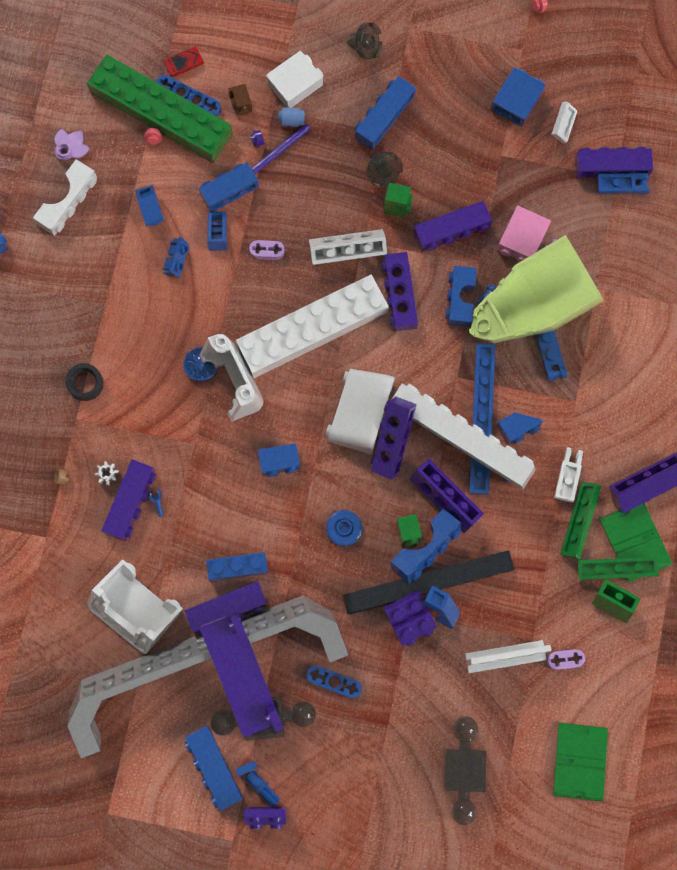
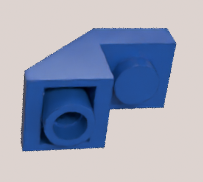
[135,185,164,227]
[423,585,460,629]

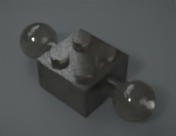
[211,696,316,741]
[443,716,486,825]

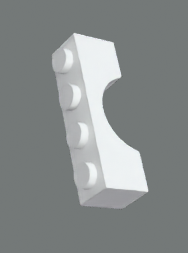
[33,159,97,236]

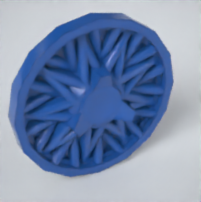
[183,347,219,382]
[326,510,362,546]

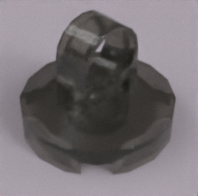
[347,23,382,60]
[366,152,403,188]

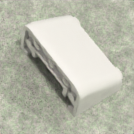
[200,334,264,422]
[325,369,395,455]
[87,559,183,654]

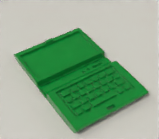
[599,503,672,583]
[553,723,608,802]

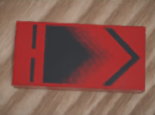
[163,46,204,78]

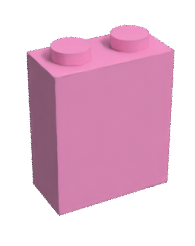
[497,205,551,262]

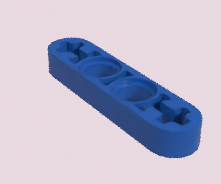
[156,75,221,117]

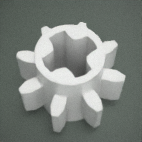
[95,461,120,486]

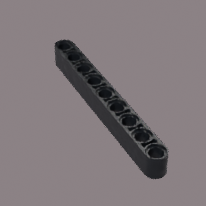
[342,550,515,615]

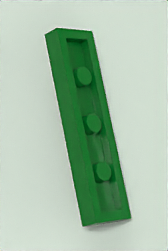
[560,482,602,559]
[578,557,659,580]

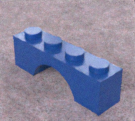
[390,509,461,584]

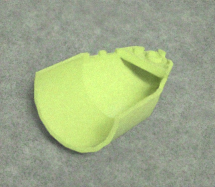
[469,235,604,343]

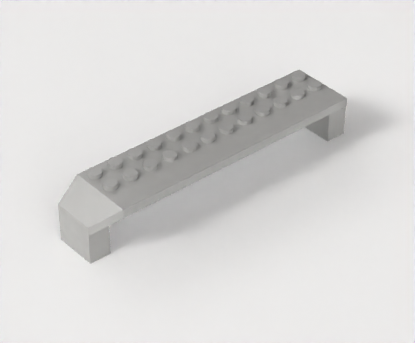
[67,595,348,758]

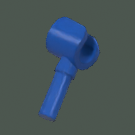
[149,488,164,517]

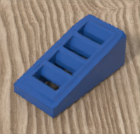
[207,211,227,251]

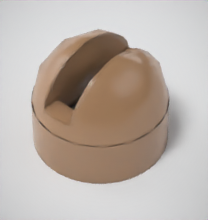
[54,468,70,485]

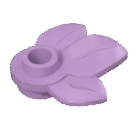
[55,129,89,161]

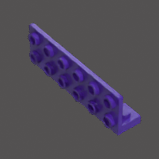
[200,611,283,737]

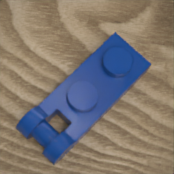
[597,173,650,195]
[536,330,567,382]

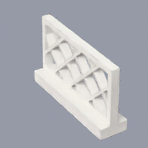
[465,640,551,673]

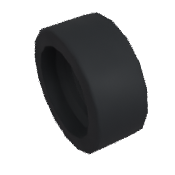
[65,363,104,401]

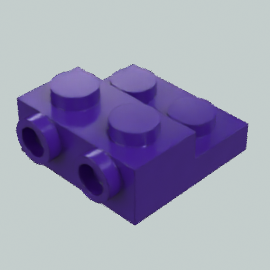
[383,590,437,646]
[244,807,287,829]

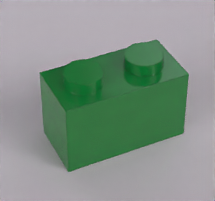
[384,183,413,218]
[395,514,422,548]
[591,579,641,623]

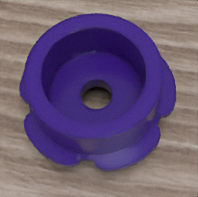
[250,130,265,148]

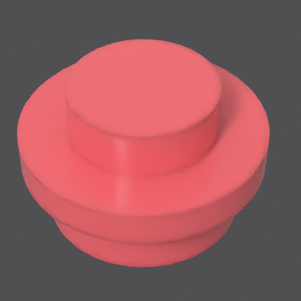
[531,0,548,14]
[144,128,162,145]

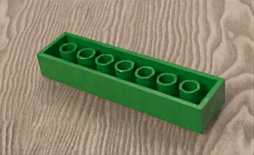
[87,54,232,163]

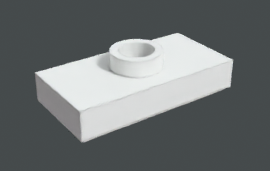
[552,102,577,144]

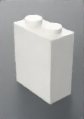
[266,50,324,108]

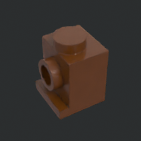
[228,84,252,116]

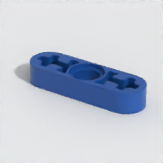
[307,666,362,698]

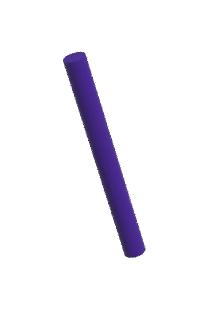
[251,124,311,174]

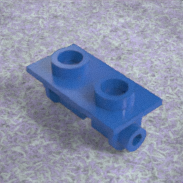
[163,237,189,278]

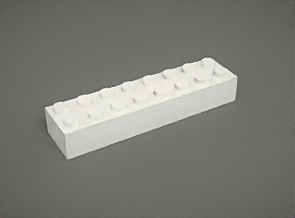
[236,274,389,379]
[392,383,535,490]

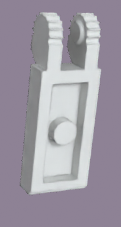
[554,447,583,503]

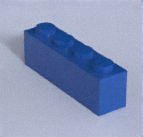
[354,76,416,150]
[184,726,244,811]

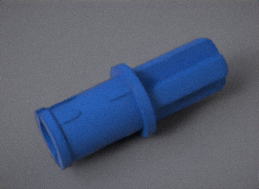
[245,770,280,807]

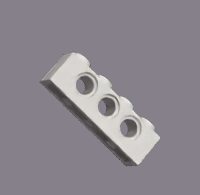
[309,229,387,265]

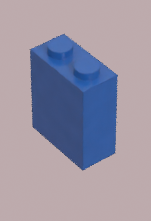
[490,67,546,127]

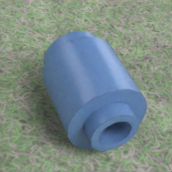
[278,107,305,127]

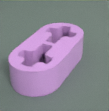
[249,240,285,260]
[547,649,585,670]

